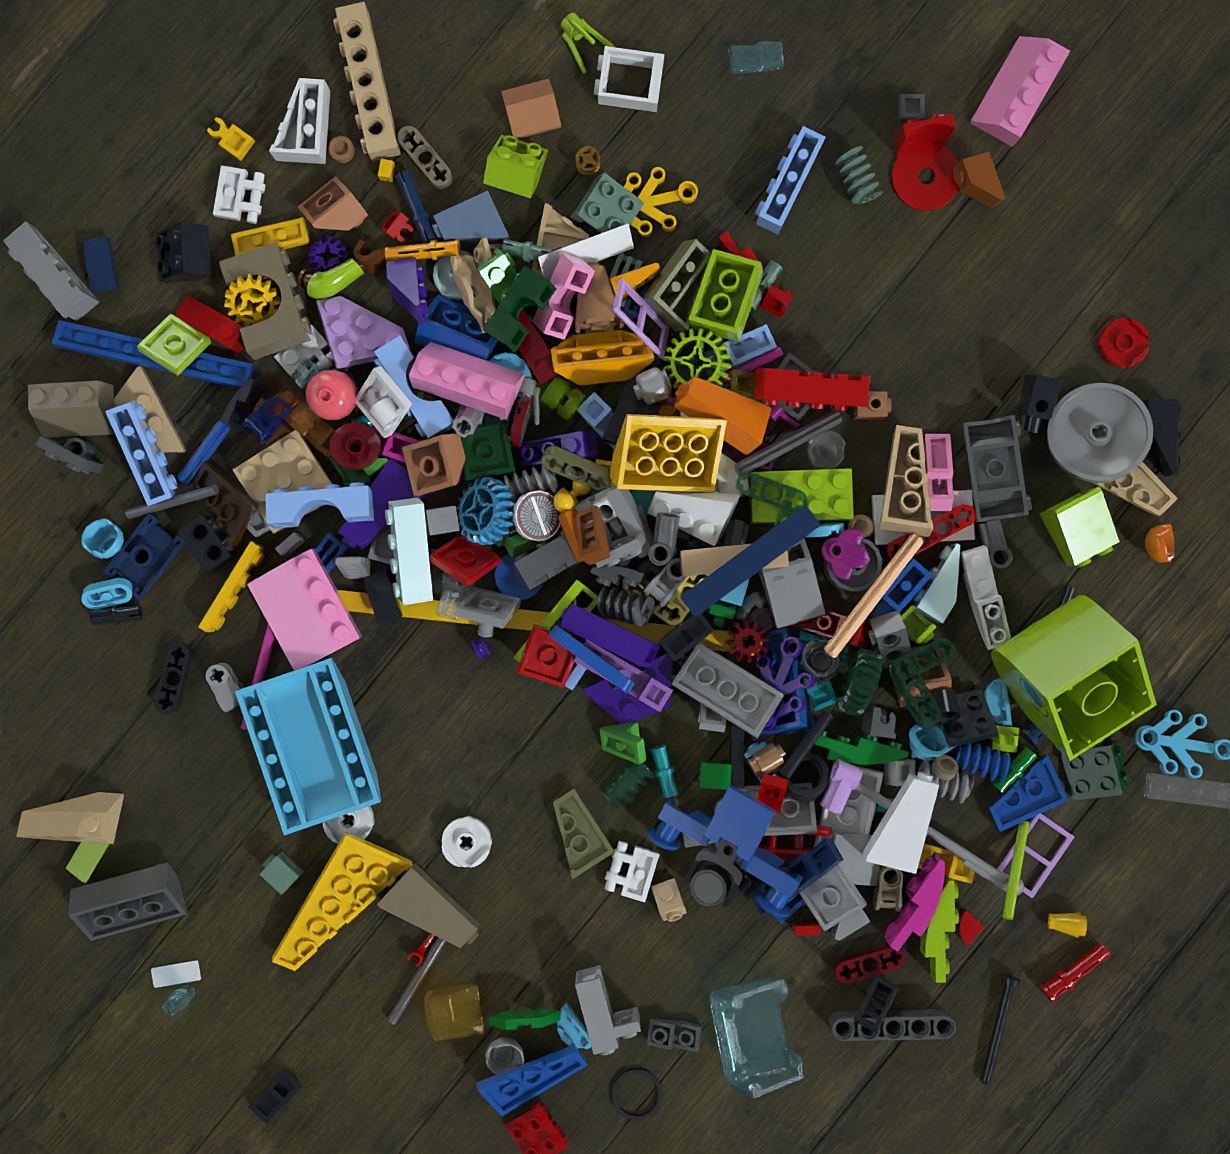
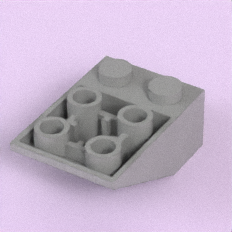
[758,538,825,629]

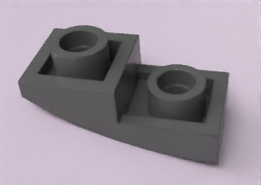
[590,566,648,588]
[647,1019,702,1052]

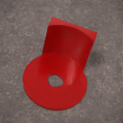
[892,113,959,211]

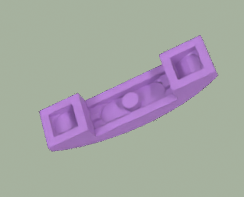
[573,639,673,712]

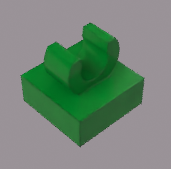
[709,600,736,627]

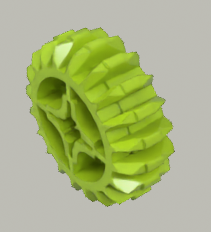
[663,328,731,389]

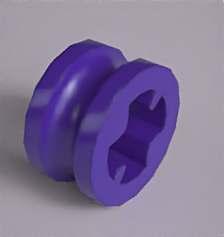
[471,636,492,660]

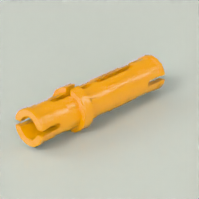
[385,240,461,262]

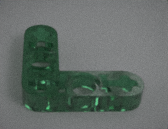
[735,472,807,555]
[889,638,955,728]

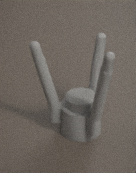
[499,377,540,439]

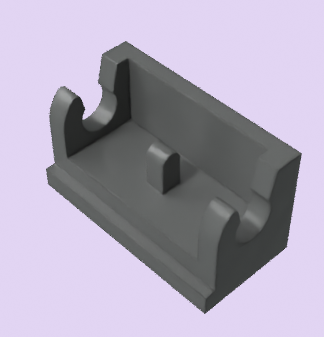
[861,703,896,739]

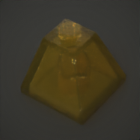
[424,983,484,1041]

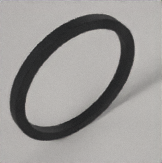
[612,1068,662,1120]

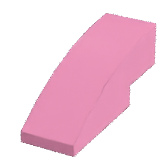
[924,434,954,511]

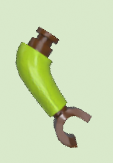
[297,240,387,299]

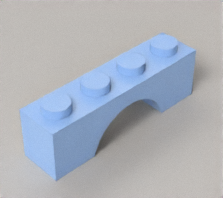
[374,336,454,439]
[265,483,374,529]

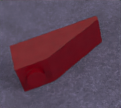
[518,309,558,385]

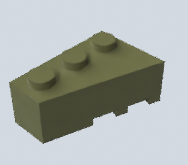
[642,239,711,332]

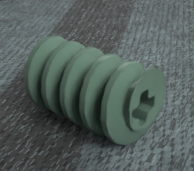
[835,146,883,204]

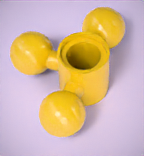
[553,480,591,514]

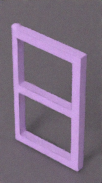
[612,278,669,359]
[997,814,1074,898]

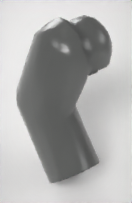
[734,592,767,621]

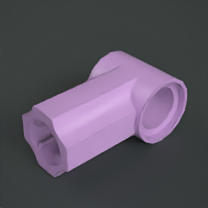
[820,759,863,814]

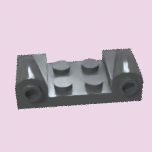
[962,415,1032,523]

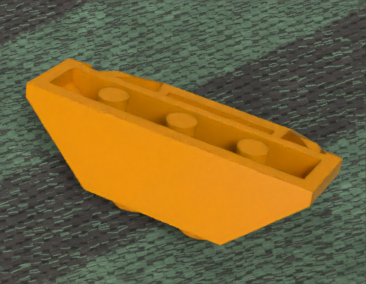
[551,330,654,385]

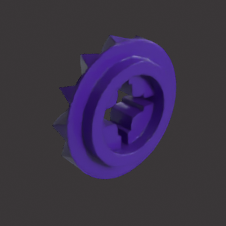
[308,236,348,272]

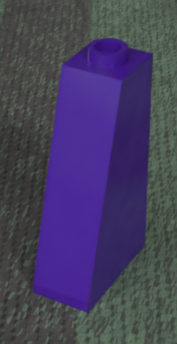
[338,458,433,550]
[560,604,661,668]

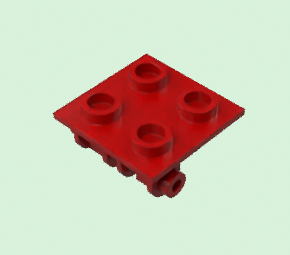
[504,1101,569,1154]

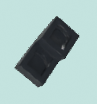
[220,378,268,431]
[363,569,403,626]
[248,1068,302,1124]

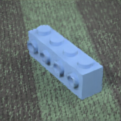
[755,126,825,235]
[105,399,178,506]

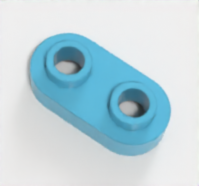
[82,578,133,610]

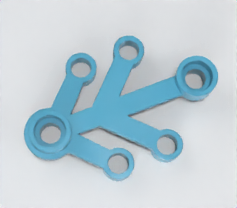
[1134,710,1230,779]

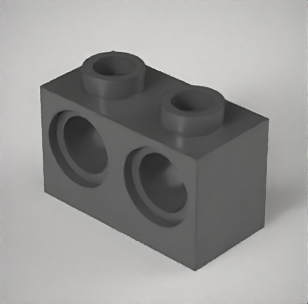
[867,610,913,669]

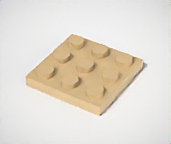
[233,429,333,534]

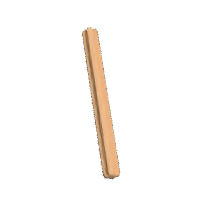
[824,533,923,658]

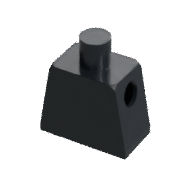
[1018,375,1062,433]

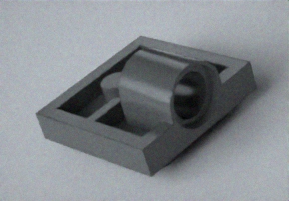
[36,436,104,475]

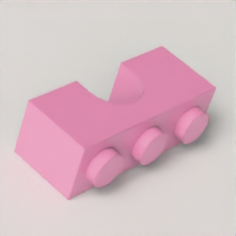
[532,253,595,340]

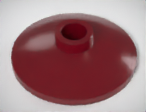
[330,423,381,470]

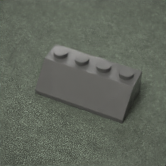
[68,863,187,941]

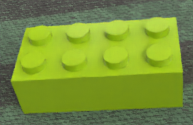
[748,469,854,524]

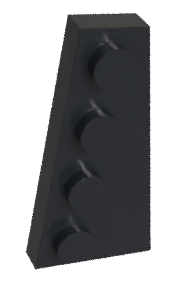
[603,355,665,446]

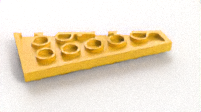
[272,832,413,971]

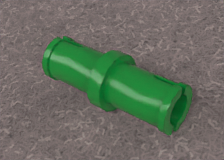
[991,746,1037,794]

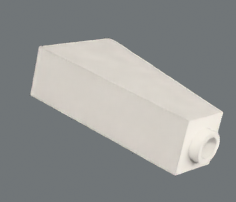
[862,772,939,874]

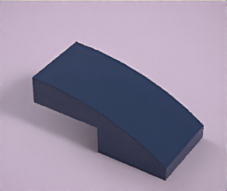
[83,237,120,293]

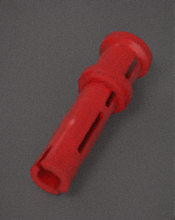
[1039,942,1111,1004]

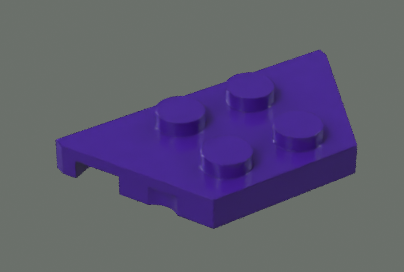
[583,653,673,724]

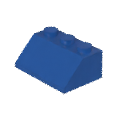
[414,294,498,361]

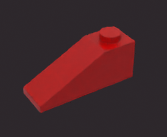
[175,295,245,354]

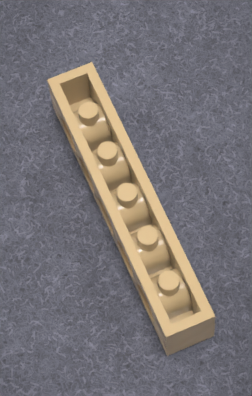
[333,2,401,161]

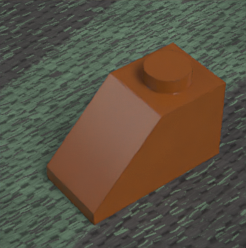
[953,152,1006,208]

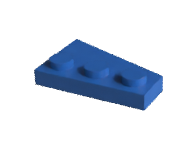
[987,754,1068,832]

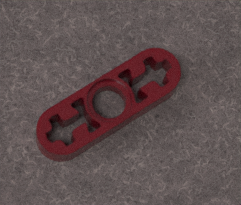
[834,944,906,984]

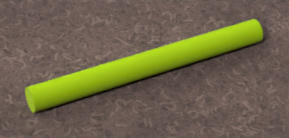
[1002,821,1029,920]

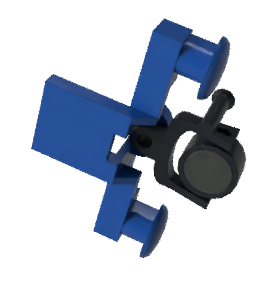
[646,785,803,918]

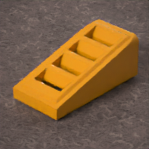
[610,262,660,299]

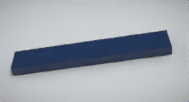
[680,504,821,618]

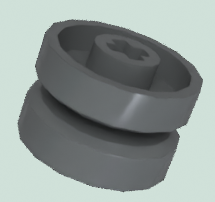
[822,538,882,592]

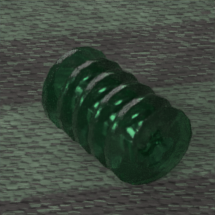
[599,760,655,809]

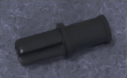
[89,604,143,625]

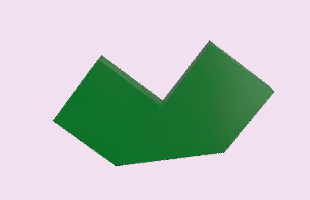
[489,1007,561,1030]

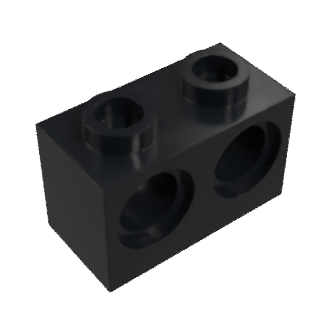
[177,514,237,573]
[658,614,714,662]

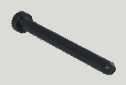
[981,974,1020,1085]

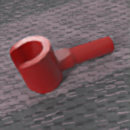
[408,933,435,967]

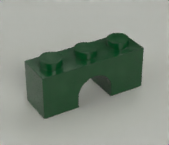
[483,266,556,352]

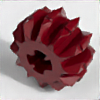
[725,619,769,662]

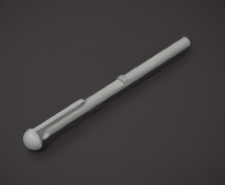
[855,781,1024,896]

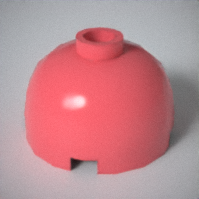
[305,370,358,420]

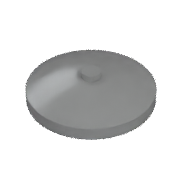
[1047,383,1153,483]

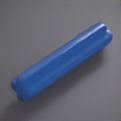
[178,420,230,486]

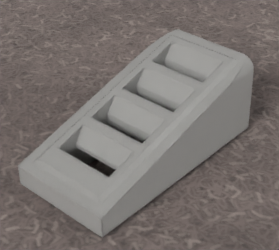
[335,557,370,579]

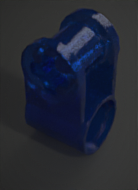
[242,397,293,444]

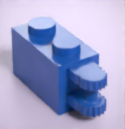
[869,558,932,619]

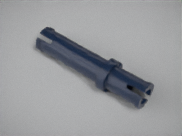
[395,170,438,244]

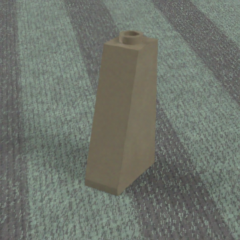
[377,863,480,948]

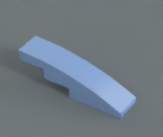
[678,324,777,382]

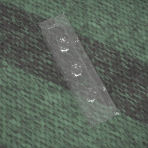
[1144,772,1230,809]

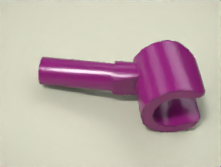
[769,405,800,428]

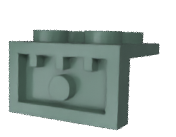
[571,173,644,233]

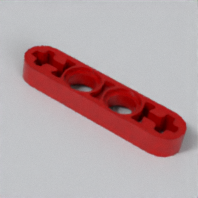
[885,504,976,561]

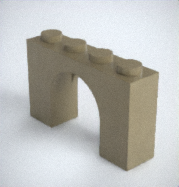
[219,242,312,360]

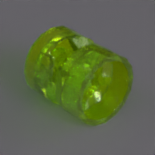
[540,375,587,422]

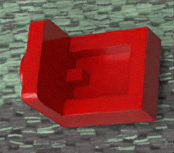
[757,774,788,815]

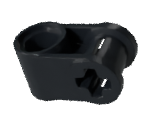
[908,689,961,729]

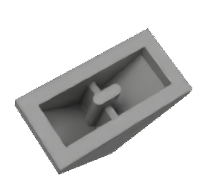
[831,909,870,940]

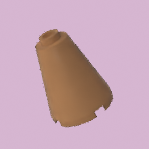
[575,262,625,334]

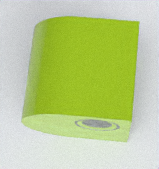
[991,595,1157,761]

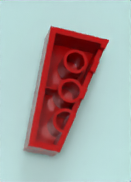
[754,368,870,411]

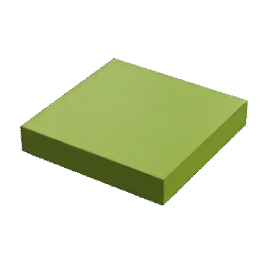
[137,314,211,376]

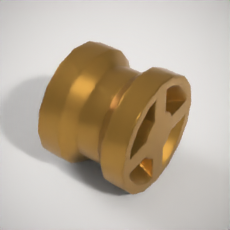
[576,146,600,177]

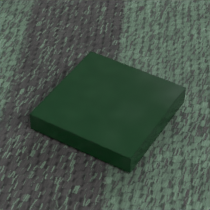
[456,422,515,481]

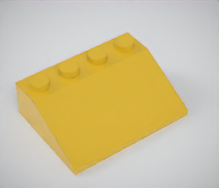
[610,414,727,492]

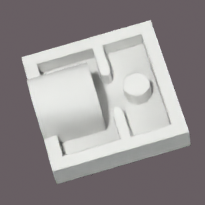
[355,366,412,438]

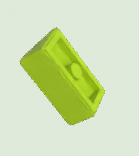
[66,842,109,883]

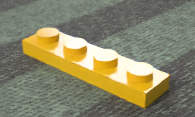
[198,541,265,632]

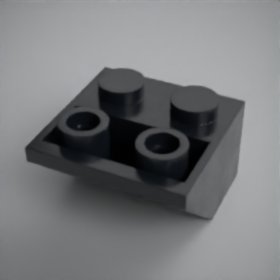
[155,221,211,283]

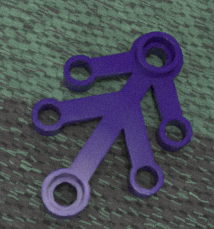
[756,637,815,731]

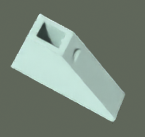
[913,543,960,623]

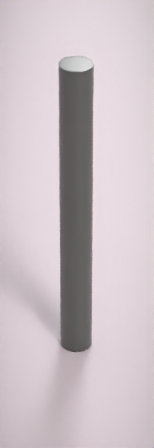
[125,485,219,519]
[387,937,447,1025]

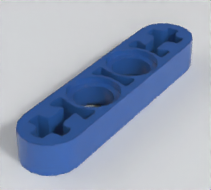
[548,625,635,694]

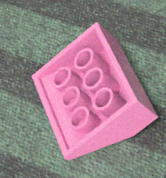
[247,549,362,671]

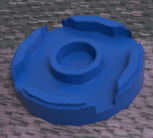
[495,552,543,600]

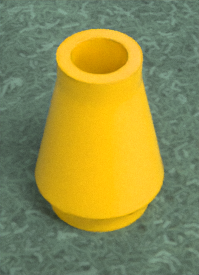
[1048,912,1087,938]

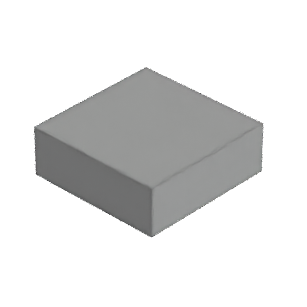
[275,532,305,556]

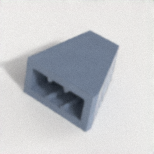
[432,191,510,245]

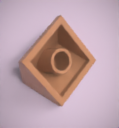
[501,79,561,139]

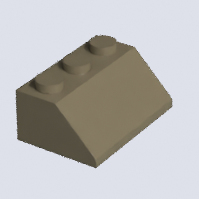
[28,381,115,438]

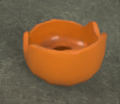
[1145,524,1174,563]

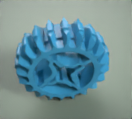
[456,477,515,545]

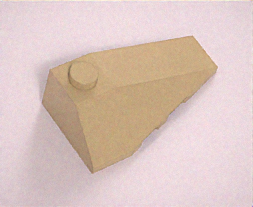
[16,792,124,844]

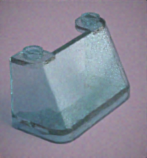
[710,977,804,1099]

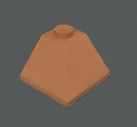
[298,176,368,231]
[402,434,465,497]

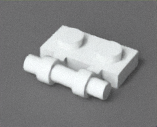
[213,166,266,224]
[274,325,334,389]
[604,840,659,902]

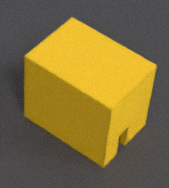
[378,159,395,182]

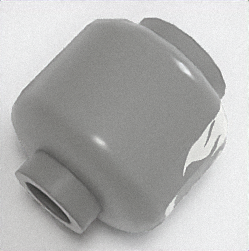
[633,367,672,405]

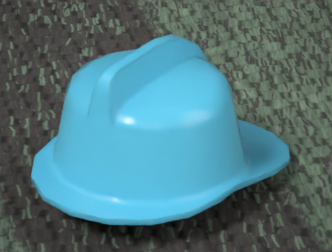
[909,720,956,761]

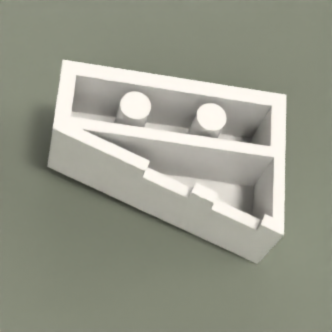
[269,78,330,164]
[647,490,741,546]

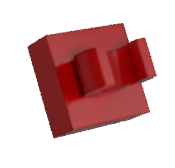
[380,211,413,242]
[760,284,793,318]

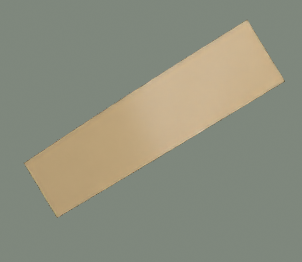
[680,544,789,576]

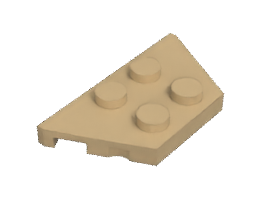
[532,203,589,281]
[114,366,187,453]

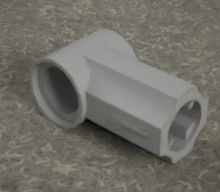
[452,404,487,438]

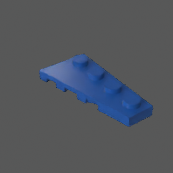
[476,1045,588,1116]

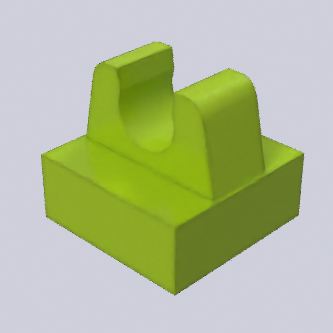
[989,725,1019,753]

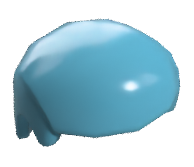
[81,519,124,559]

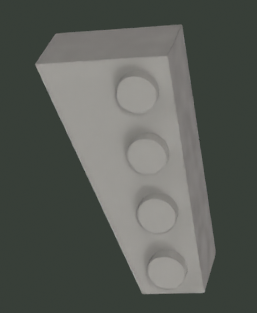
[3,222,99,321]

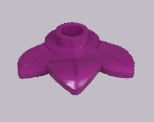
[821,530,870,580]

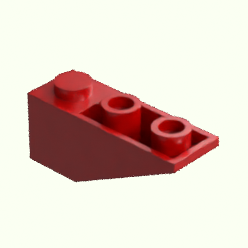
[791,610,872,649]

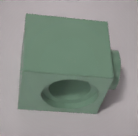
[259,851,304,895]

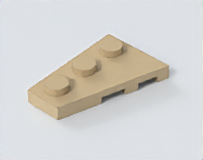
[1092,462,1178,516]

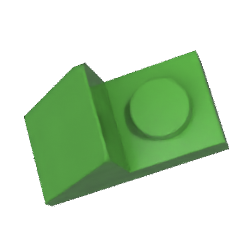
[600,722,646,765]

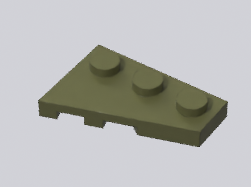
[553,788,615,879]

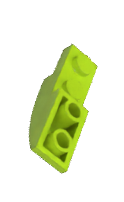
[920,876,959,983]

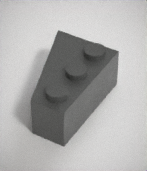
[512,530,577,592]

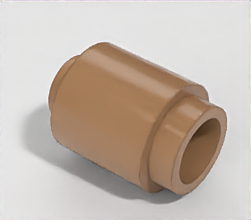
[747,742,787,777]

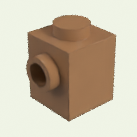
[853,391,892,420]

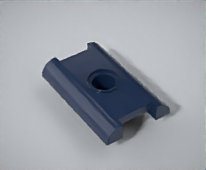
[103,513,185,601]

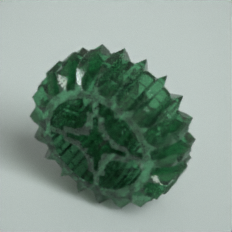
[837,648,883,717]

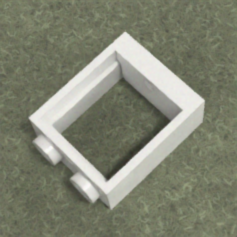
[594,46,664,112]

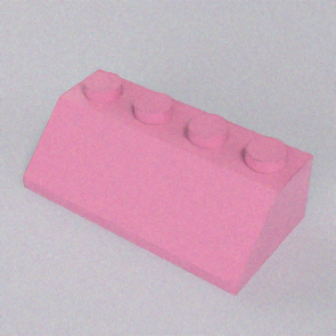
[970,36,1070,147]
[409,342,525,420]

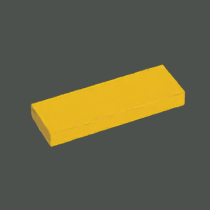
[231,217,310,256]

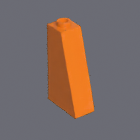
[674,376,772,455]

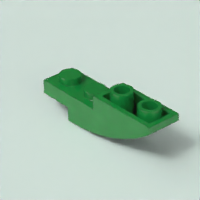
[804,730,909,765]

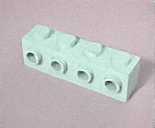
[385,498,433,605]

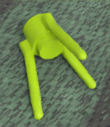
[560,12,616,74]

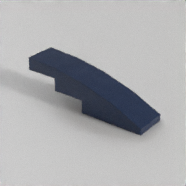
[750,838,844,916]

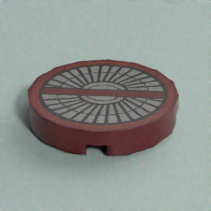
[510,397,532,448]

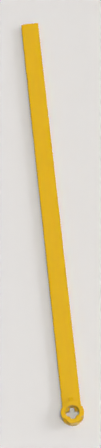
[338,590,762,656]

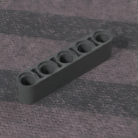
[828,1009,956,1041]

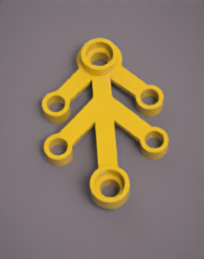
[624,167,698,237]

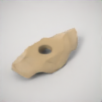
[449,255,496,333]

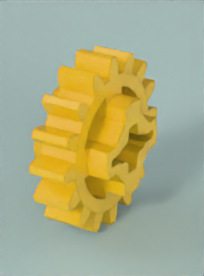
[224,274,281,327]

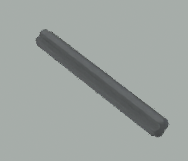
[734,410,842,476]

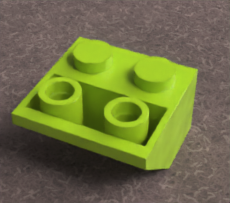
[483,135,548,198]

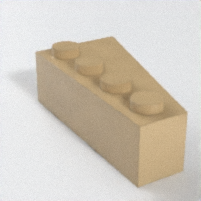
[879,425,933,537]

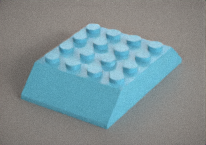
[235,658,381,835]

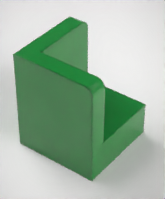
[698,760,732,790]

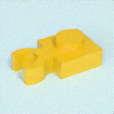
[207,117,255,161]

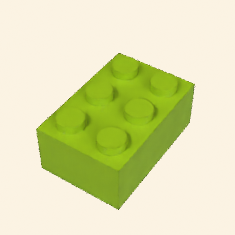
[689,249,763,342]

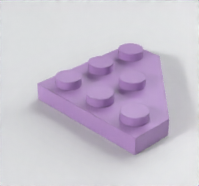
[316,296,410,369]

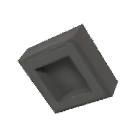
[898,94,925,122]

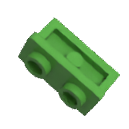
[477,248,519,304]

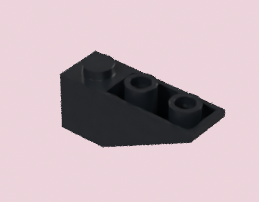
[1142,399,1181,477]

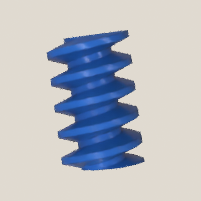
[953,742,1010,784]

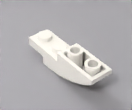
[960,545,1011,650]

